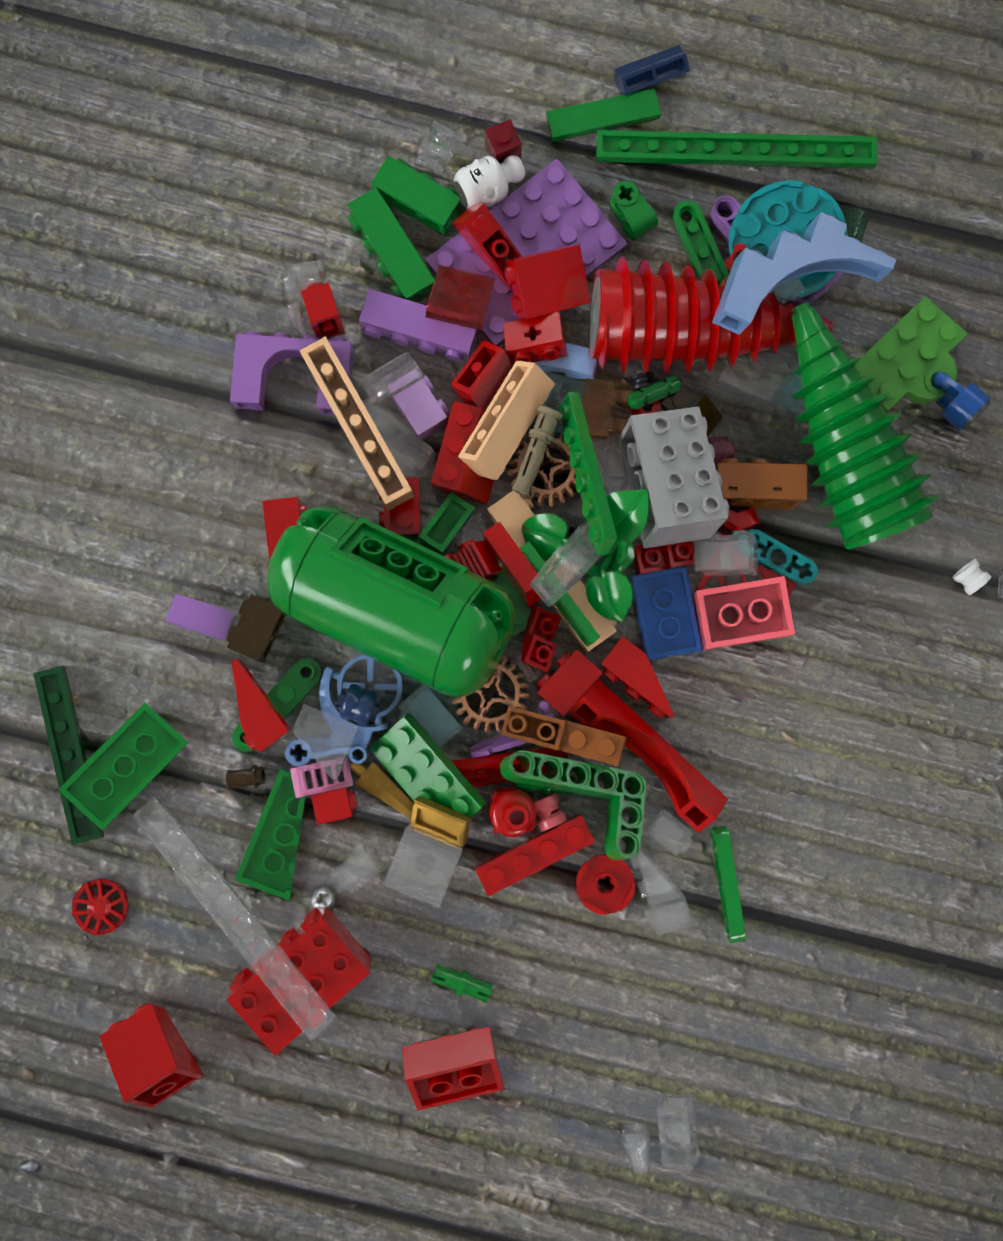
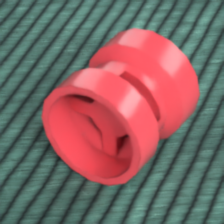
[534,793,568,831]

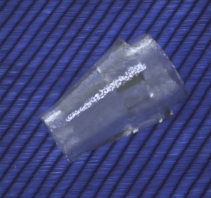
[621,1123,651,1173]

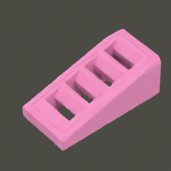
[290,757,353,798]

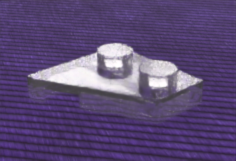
[292,704,360,781]

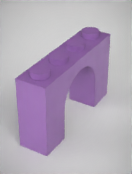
[230,331,354,416]

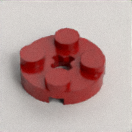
[576,854,635,915]

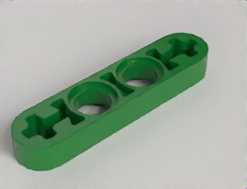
[711,826,746,943]

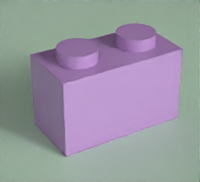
[387,369,449,442]

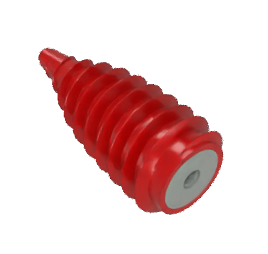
[588,257,833,374]

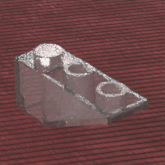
[631,847,693,935]

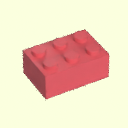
[694,576,795,651]

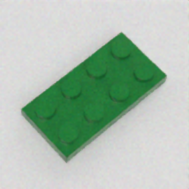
[58,703,188,831]
[370,713,486,817]

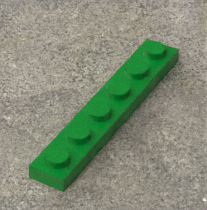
[558,392,617,555]

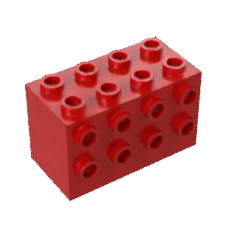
[226,905,372,1056]

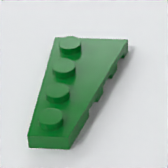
[234,768,308,901]

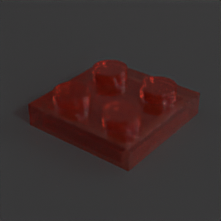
[425,265,495,331]

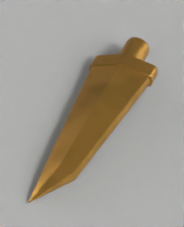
[350,761,414,819]

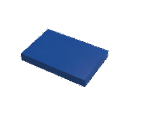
[629,566,703,661]

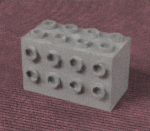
[618,407,729,548]

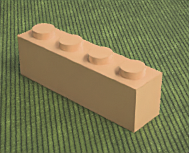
[458,361,555,480]

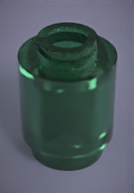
[842,207,869,243]

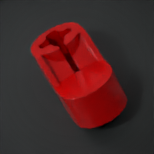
[721,508,760,533]

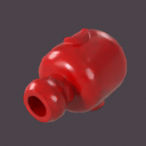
[487,786,537,837]

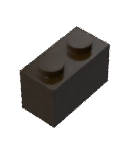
[227,594,286,663]

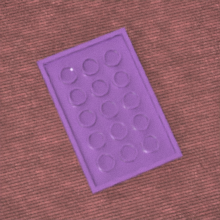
[425,158,628,347]

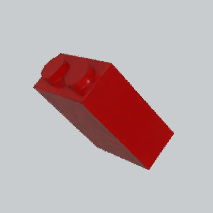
[505,244,591,319]

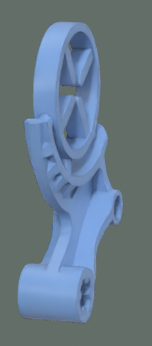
[285,654,403,766]

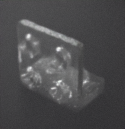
[283,260,330,336]

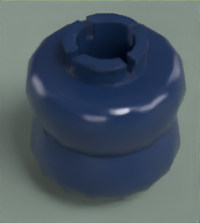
[336,684,382,726]

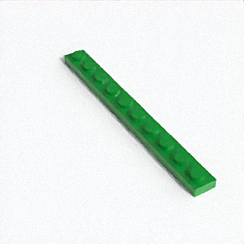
[596,130,877,169]

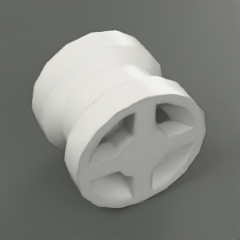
[952,559,991,595]

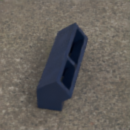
[614,45,690,95]

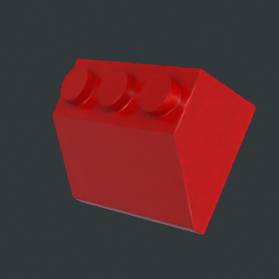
[431,401,494,505]
[401,1027,505,1111]

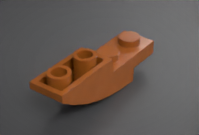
[501,706,627,766]

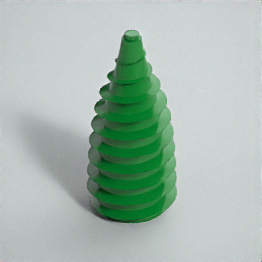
[791,302,940,550]

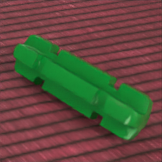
[627,375,681,410]

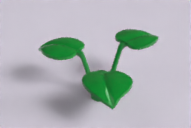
[521,489,650,622]

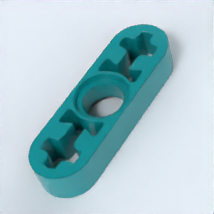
[739,529,818,585]

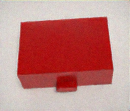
[483,522,548,608]

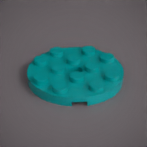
[729,180,848,301]

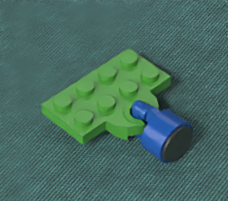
[855,296,991,431]

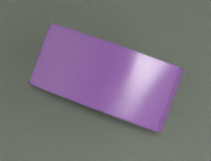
[165,594,234,641]

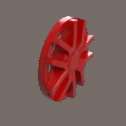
[71,878,129,935]

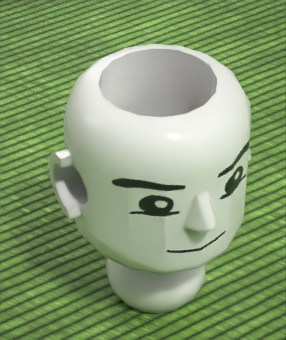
[454,155,525,210]

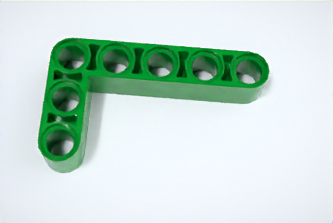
[500,751,646,861]

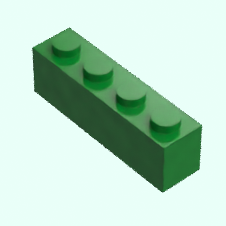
[347,187,437,303]

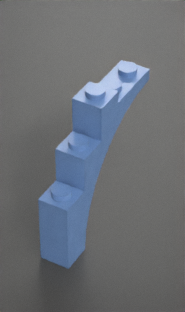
[712,212,897,335]

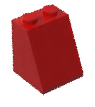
[99,1003,203,1108]

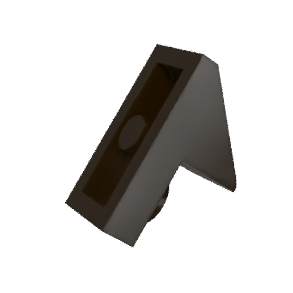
[661,384,723,437]

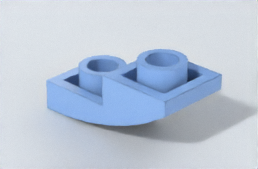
[535,343,598,379]

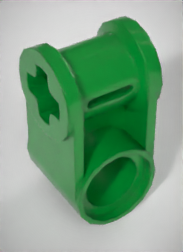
[610,181,659,241]

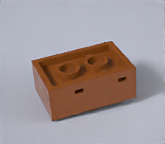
[715,458,807,510]

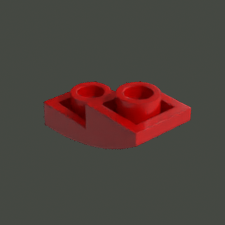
[633,541,698,575]
[521,606,561,672]

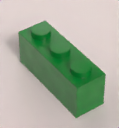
[371,155,462,237]

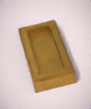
[410,796,471,847]

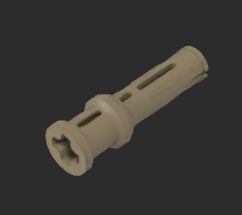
[511,406,563,496]

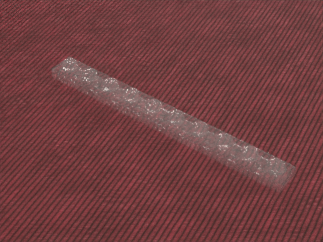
[132,796,338,1042]

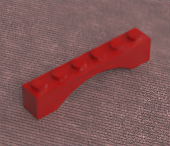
[568,679,728,833]

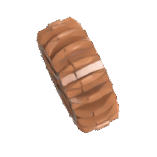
[507,431,576,507]
[452,656,530,733]

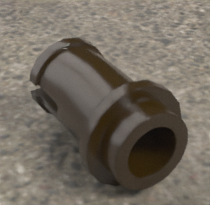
[226,765,266,789]

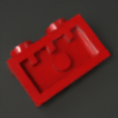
[378,477,421,536]

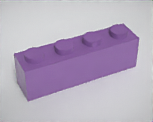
[359,289,479,362]

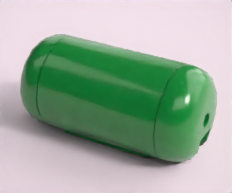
[267,506,516,698]

